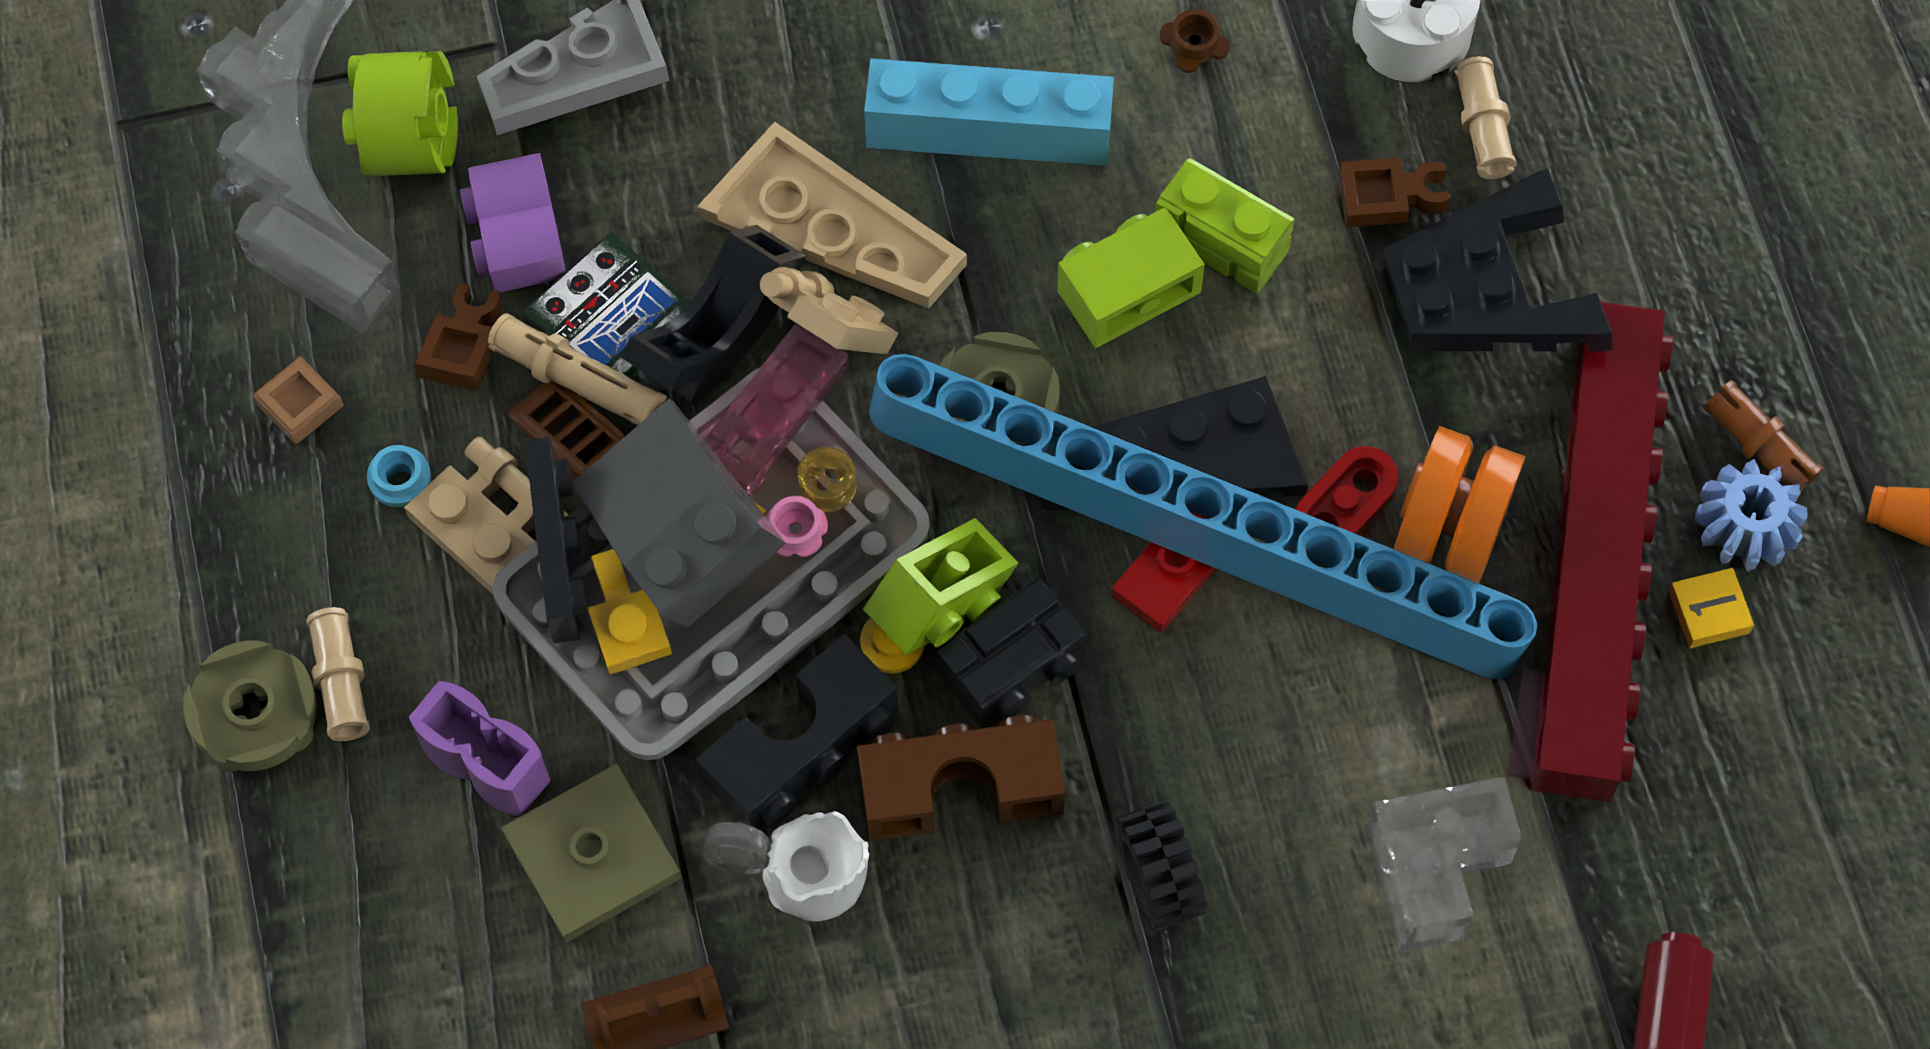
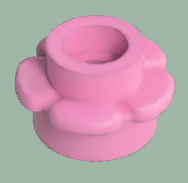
[766,496,828,557]

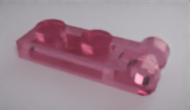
[704,323,850,497]

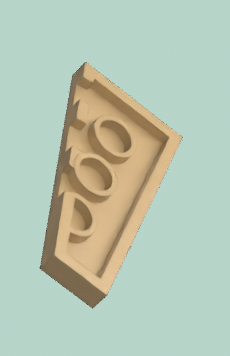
[697,122,967,309]

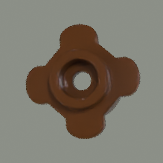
[1160,9,1230,73]

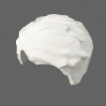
[763,811,869,922]

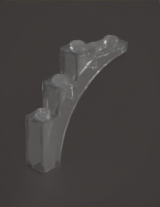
[197,0,400,333]

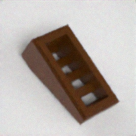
[507,381,625,483]

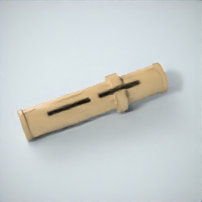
[487,313,667,425]

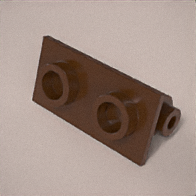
[582,965,729,1049]

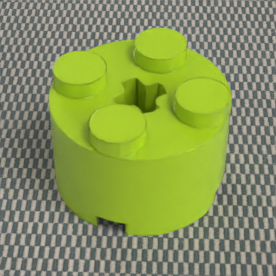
[342,51,458,176]

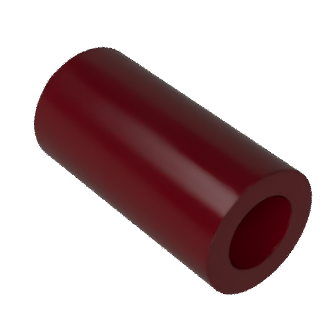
[1634,932,1714,1049]

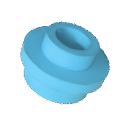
[367,445,431,507]

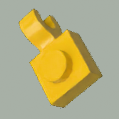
[588,549,672,675]

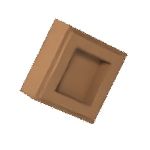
[252,356,344,445]

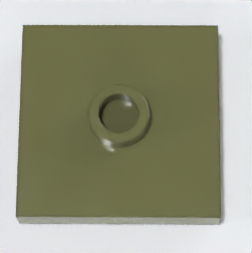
[501,764,682,943]

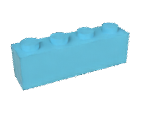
[864,58,1114,166]

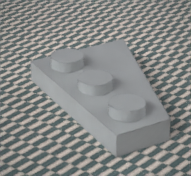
[476,0,669,135]

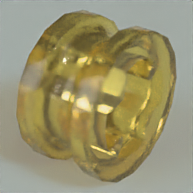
[798,447,856,512]

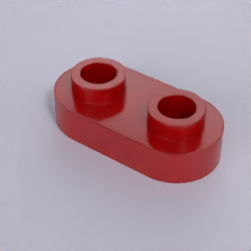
[1295,446,1399,536]

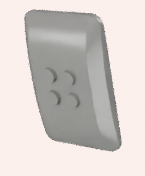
[493,364,930,760]

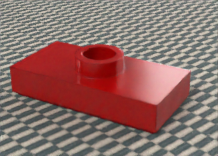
[1111,513,1216,633]

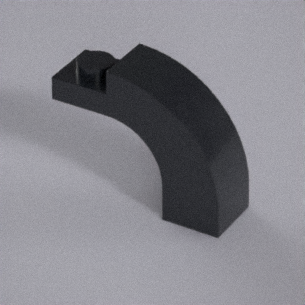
[621,225,806,402]

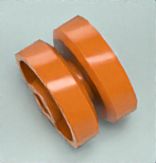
[1394,426,1526,584]

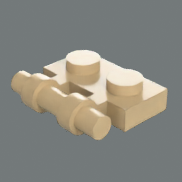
[760,267,899,354]
[404,437,569,595]

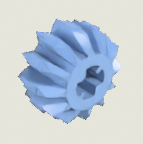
[1694,459,1807,572]

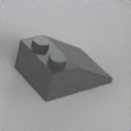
[573,399,786,628]

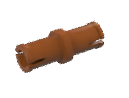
[1703,380,1823,492]

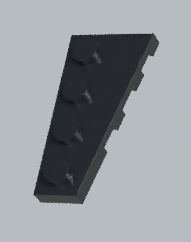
[1043,376,1308,511]

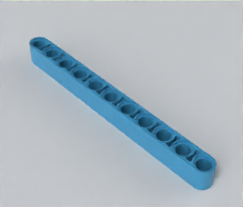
[869,354,1537,679]

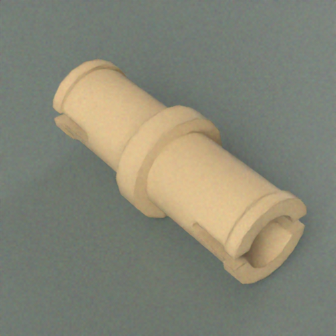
[1454,56,1517,179]
[306,607,370,741]

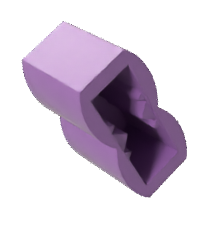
[460,153,567,293]
[409,681,550,816]

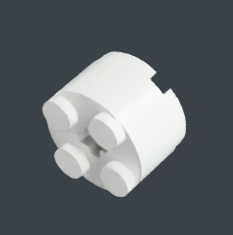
[1352,0,1480,82]

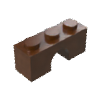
[857,715,1066,842]

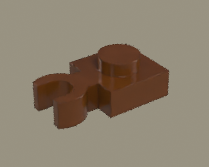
[1338,157,1451,227]
[415,282,502,391]

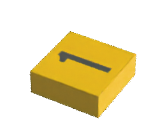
[1668,568,1754,649]

